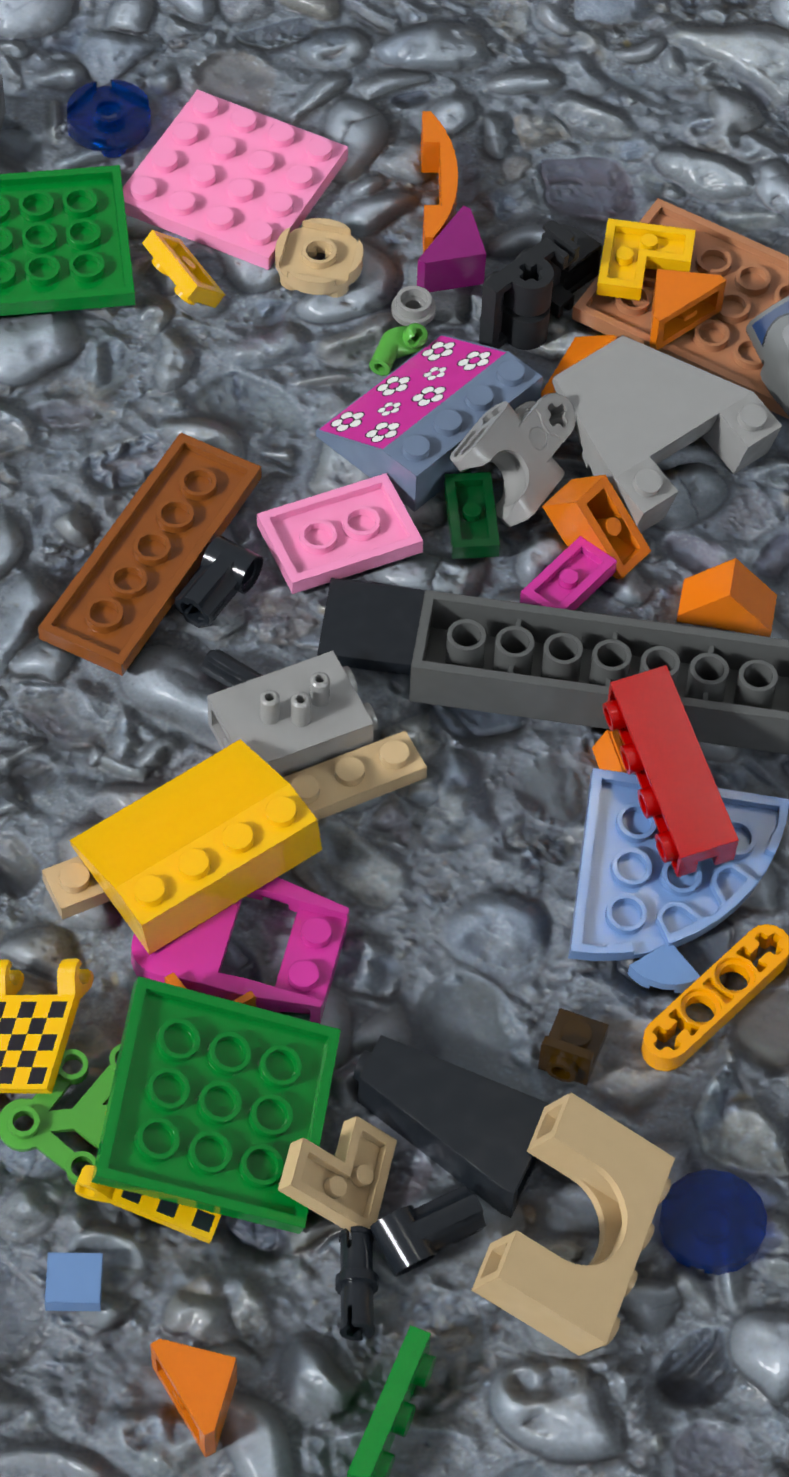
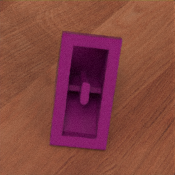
[417,205,486,293]

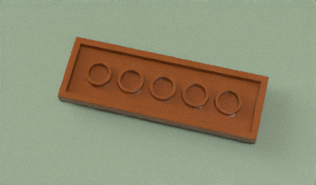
[38,432,262,676]

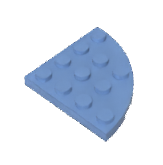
[568,768,789,961]

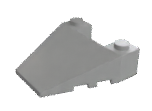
[552,335,782,533]

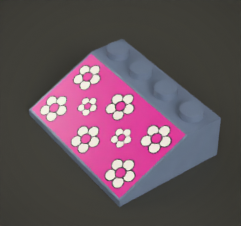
[316,334,543,512]

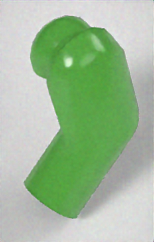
[369,323,428,376]

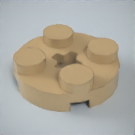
[275,218,363,298]

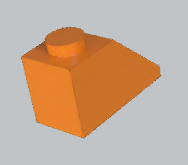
[542,475,651,579]

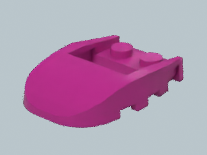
[131,877,349,1024]

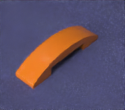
[421,111,458,253]

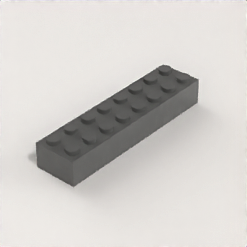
[409,590,789,755]

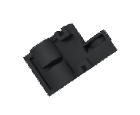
[479,220,602,350]

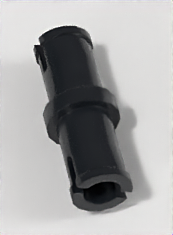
[335,1226,379,1341]

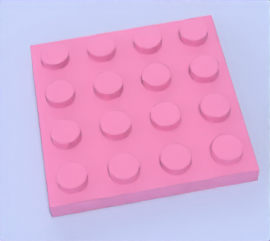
[123,90,348,270]

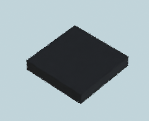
[317,578,425,675]

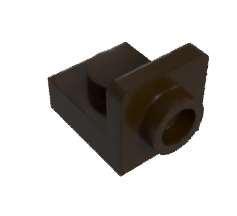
[538,1008,609,1086]

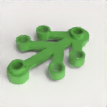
[0,1044,121,1185]

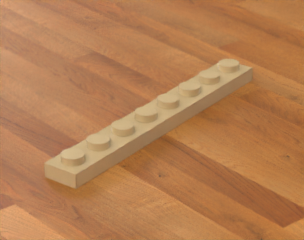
[42,730,427,920]

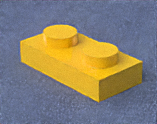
[142,230,225,308]

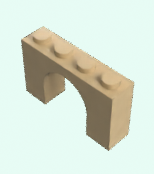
[471,1092,675,1356]

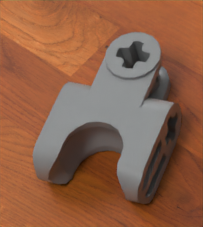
[450,393,576,527]

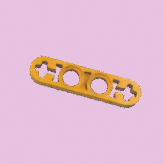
[641,924,789,1071]

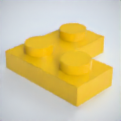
[596,218,696,301]

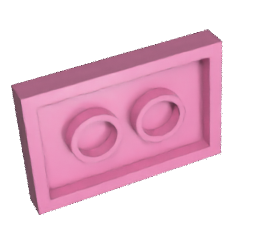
[257,473,423,594]

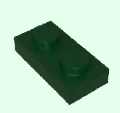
[444,472,500,559]

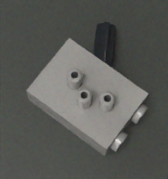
[201,649,378,777]

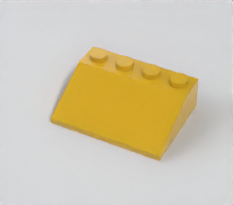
[70,739,322,955]

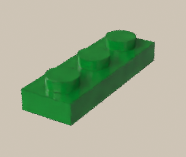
[347,1325,436,1477]

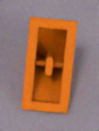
[649,269,726,350]
[676,558,777,637]
[150,1339,237,1458]

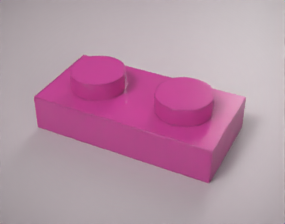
[520,536,617,610]

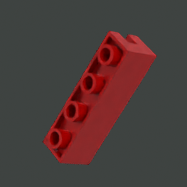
[603,665,739,877]

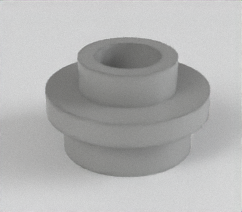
[391,286,436,326]

